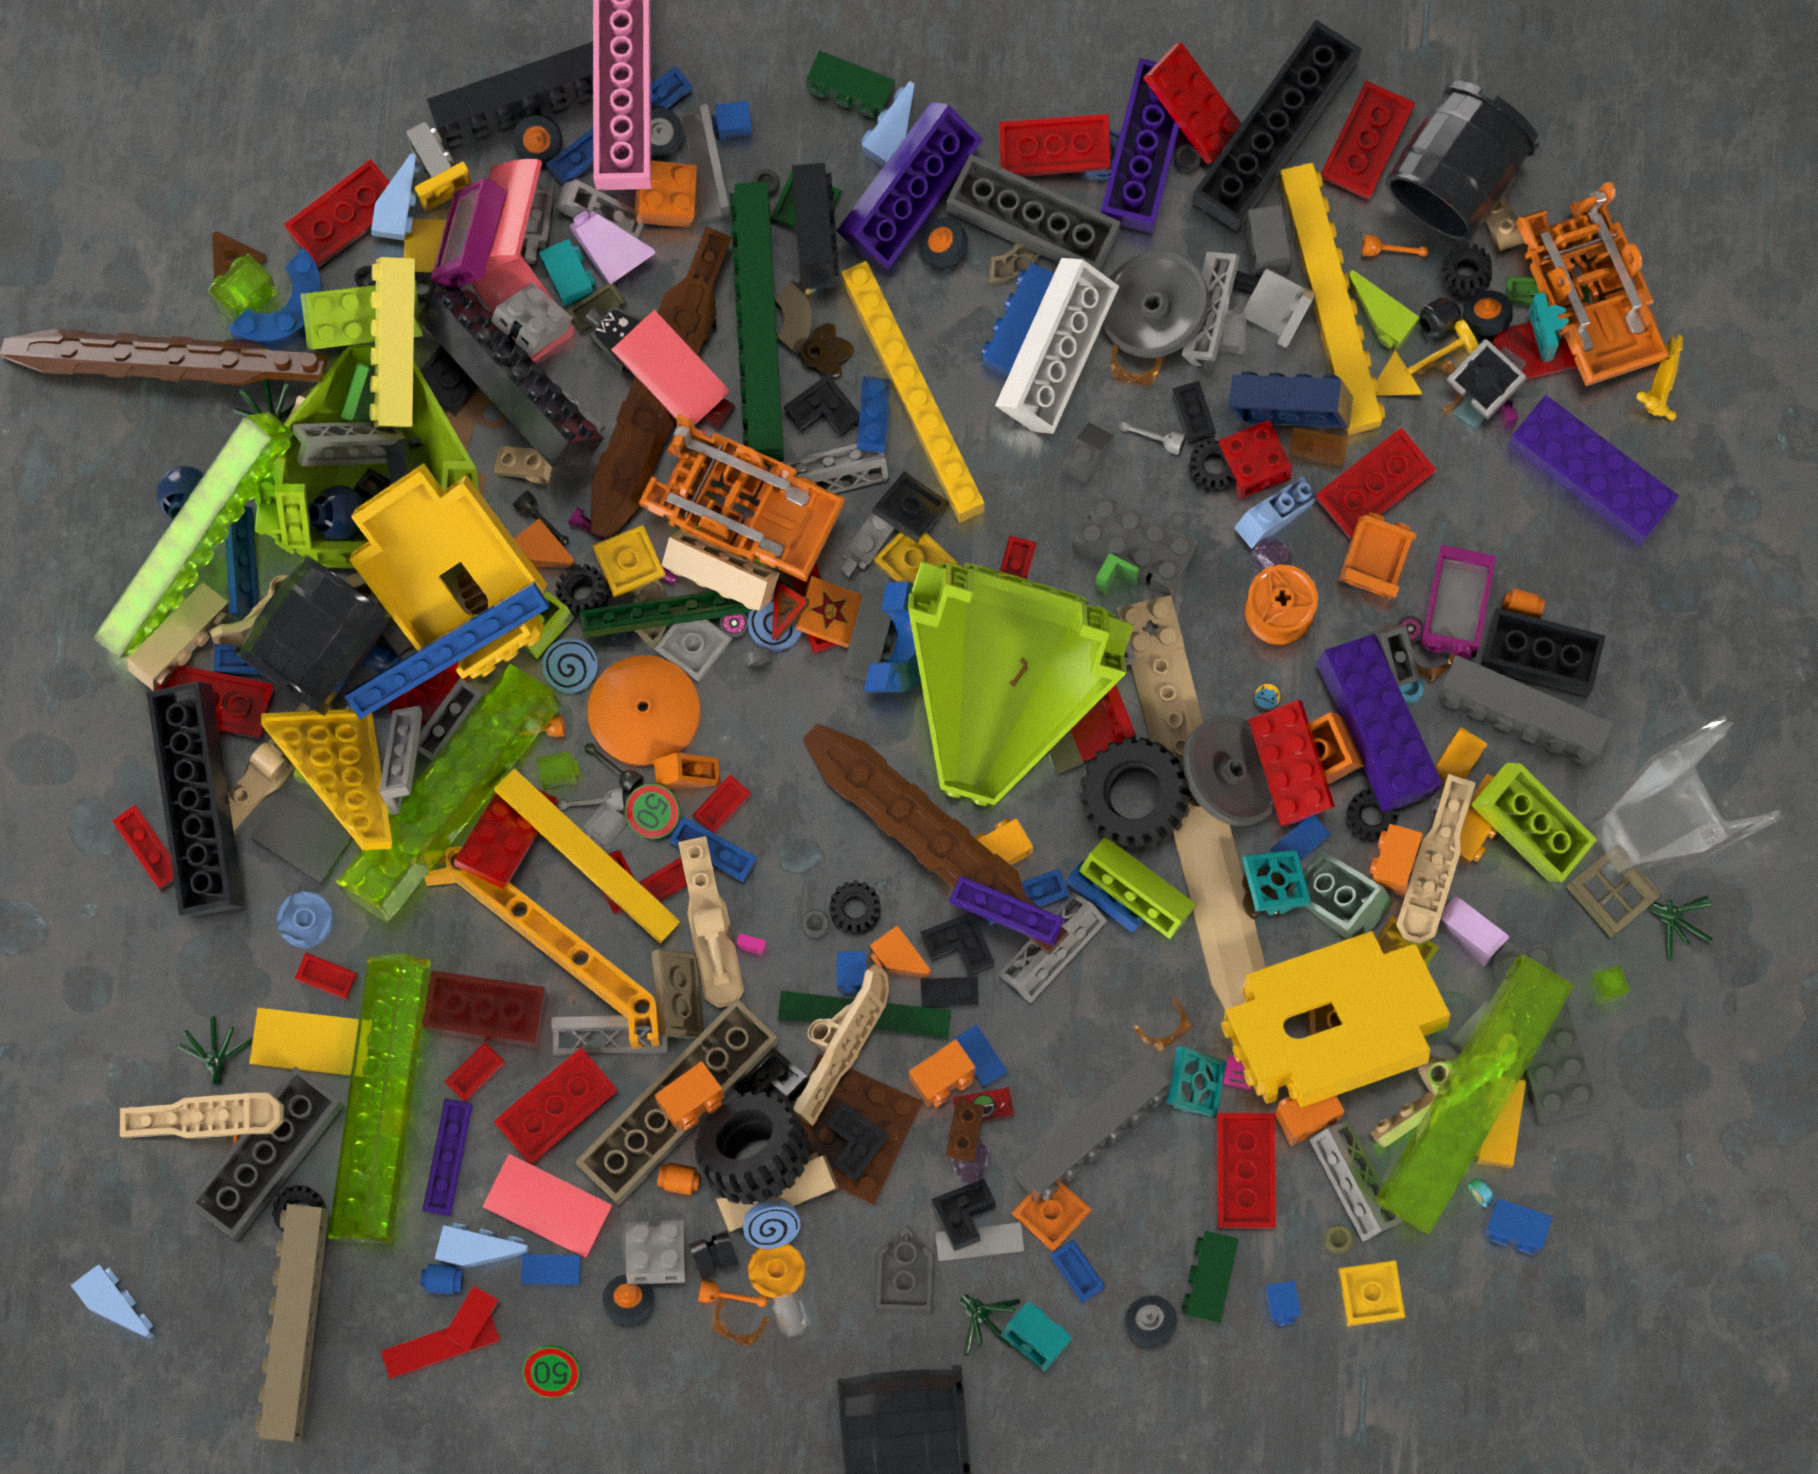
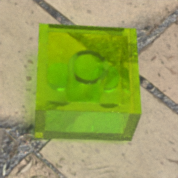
[208,253,278,323]

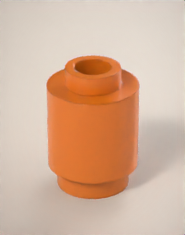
[1501,588,1545,619]
[657,1162,701,1195]

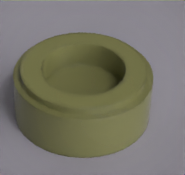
[1324,1225,1353,1255]

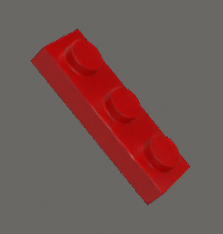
[112,805,174,890]

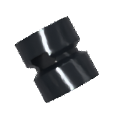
[689,1230,739,1279]

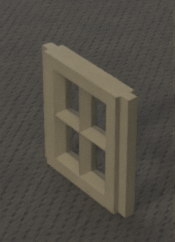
[1566,844,1662,939]

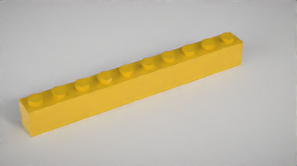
[1279,163,1385,436]
[841,261,985,523]

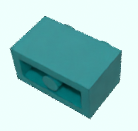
[539,239,596,308]
[1000,1301,1072,1372]

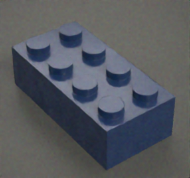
[1228,371,1353,428]

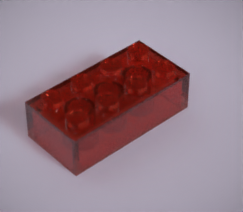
[422,970,547,1048]

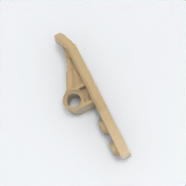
[209,573,373,645]
[228,702,334,831]
[1396,774,1476,945]
[678,836,744,1008]
[793,964,889,1126]
[1370,1033,1519,1148]
[120,1093,283,1139]

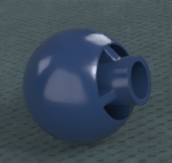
[156,466,213,523]
[308,485,365,541]

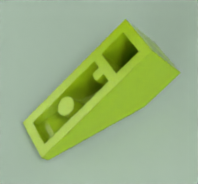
[1348,269,1420,351]

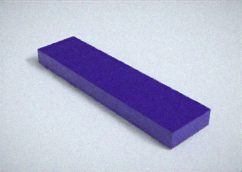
[949,876,1065,946]
[422,1099,473,1217]

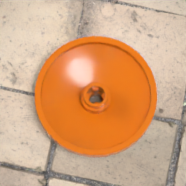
[587,655,700,767]

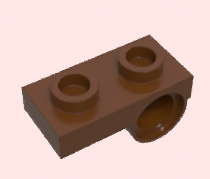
[945,1100,985,1163]

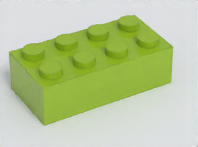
[301,281,423,349]
[1471,763,1597,882]

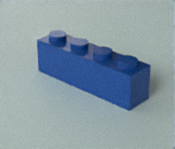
[980,263,1054,378]

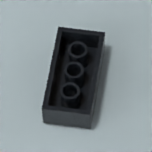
[792,163,839,290]
[1480,608,1606,697]

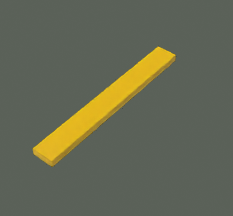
[494,768,681,944]

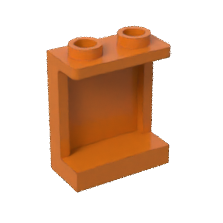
[1338,513,1417,599]

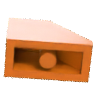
[514,519,576,570]
[654,753,720,790]
[869,926,931,979]

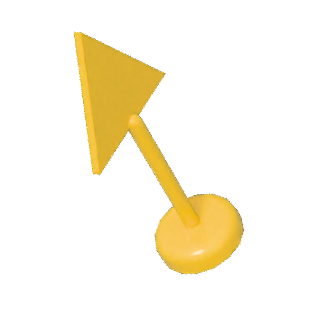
[1375,319,1479,396]

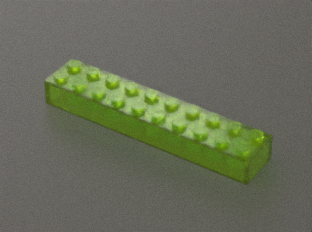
[93,412,294,659]
[336,664,561,923]
[328,953,431,1244]
[1373,954,1575,1235]

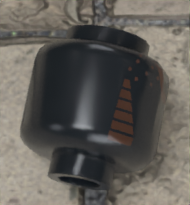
[1419,297,1461,338]

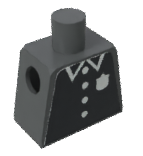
[584,306,642,373]

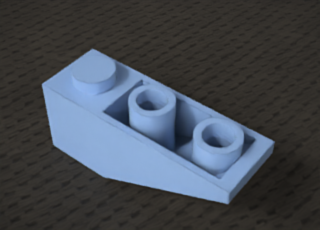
[861,82,914,168]
[371,154,421,241]
[1234,476,1317,549]
[435,1222,529,1269]
[71,1264,154,1339]

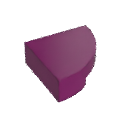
[1501,400,1518,428]

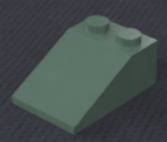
[1286,849,1393,939]

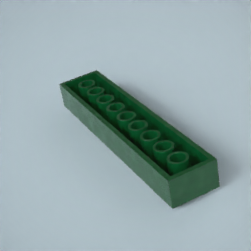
[729,182,784,465]

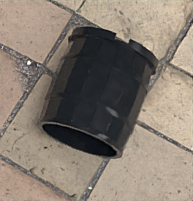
[1385,80,1539,240]
[232,554,393,716]
[838,1365,971,1474]

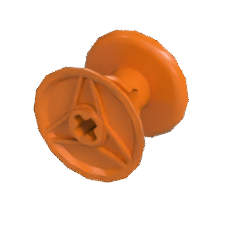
[1245,564,1318,645]

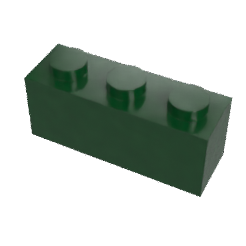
[806,50,895,117]
[1181,1231,1239,1326]

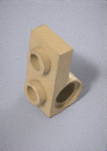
[1485,195,1524,252]
[494,446,552,484]

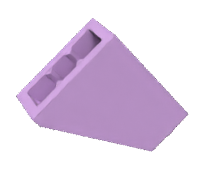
[569,211,655,284]
[1439,896,1509,967]

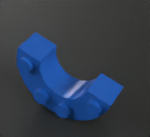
[228,248,324,350]
[864,581,921,693]

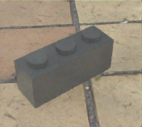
[843,589,894,680]
[417,678,486,769]

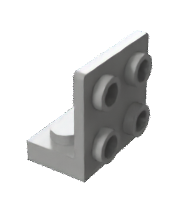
[1242,268,1315,348]

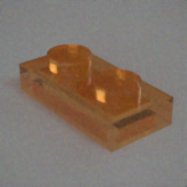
[1288,428,1348,467]

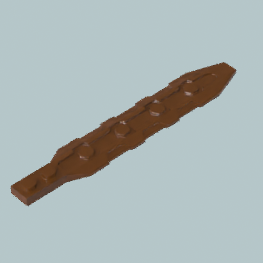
[590,226,732,539]
[0,329,328,385]
[803,724,1069,955]

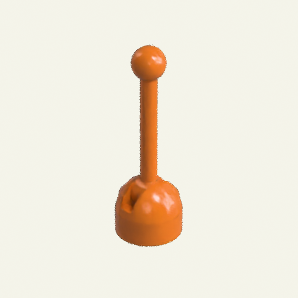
[1361,234,1429,257]
[497,714,565,740]
[698,1279,768,1307]

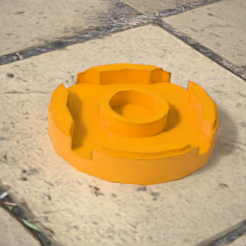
[748,1243,805,1299]

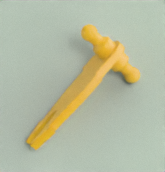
[1637,334,1683,421]

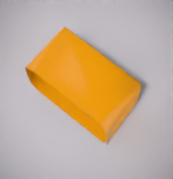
[1435,727,1487,787]

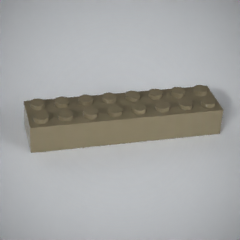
[575,998,779,1206]
[255,1204,329,1442]

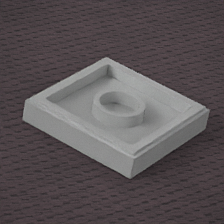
[654,620,733,684]

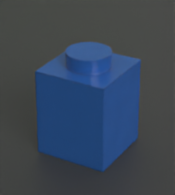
[711,101,752,140]
[837,951,866,995]
[1265,1281,1301,1326]

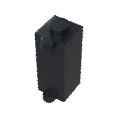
[386,437,429,485]

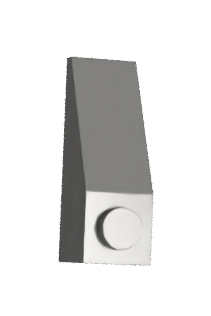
[554,179,644,239]

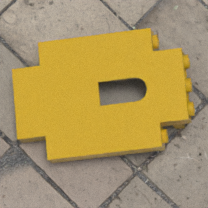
[349,463,547,679]
[1221,931,1450,1108]

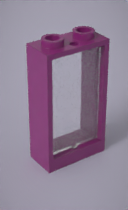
[431,178,507,291]
[1420,544,1496,658]

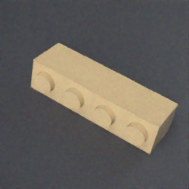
[662,530,779,611]
[127,583,229,691]
[717,1152,839,1232]

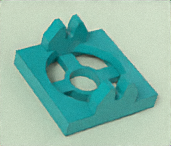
[1529,292,1569,363]
[1242,850,1311,915]
[1167,1047,1227,1117]

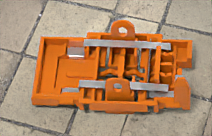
[1516,182,1670,386]
[639,414,845,582]

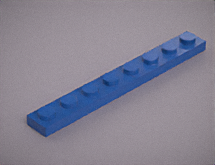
[344,582,550,719]

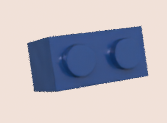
[1484,1198,1553,1255]

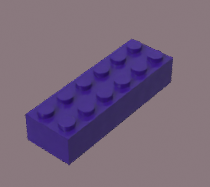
[1101,58,1179,234]
[836,102,983,269]
[1508,394,1679,546]
[1316,634,1443,813]

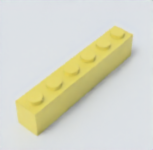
[370,257,415,428]

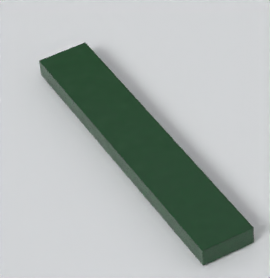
[579,591,750,638]
[778,991,951,1040]

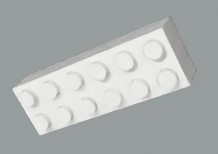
[995,258,1119,434]

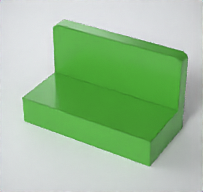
[341,362,375,422]
[1095,553,1139,596]

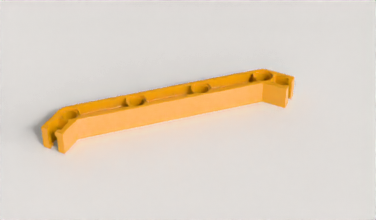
[422,846,660,1049]

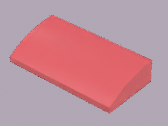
[485,159,542,271]
[471,254,575,361]
[611,310,731,425]
[483,1154,612,1258]

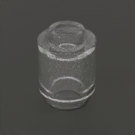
[773,1292,808,1337]

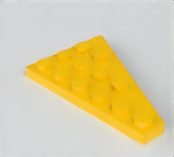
[261,709,392,850]

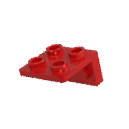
[1219,420,1292,500]
[1070,684,1137,762]

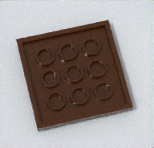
[793,1054,922,1206]

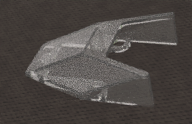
[1590,715,1787,874]

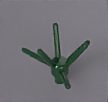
[233,379,295,441]
[1651,896,1713,961]
[176,1015,253,1083]
[959,1294,1021,1356]

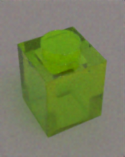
[536,751,580,791]
[1589,965,1630,1006]

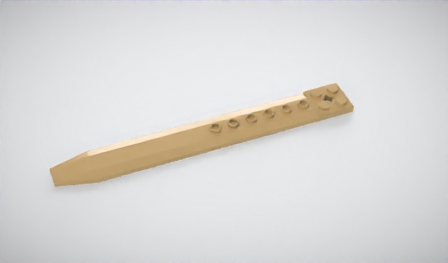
[1116,595,1266,1010]

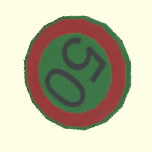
[625,783,680,839]
[522,1345,580,1399]

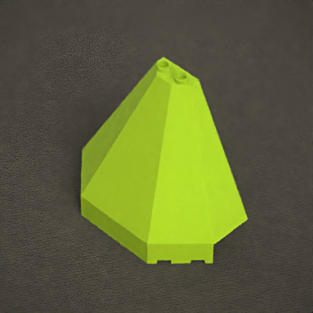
[250,344,479,568]
[908,562,1134,806]

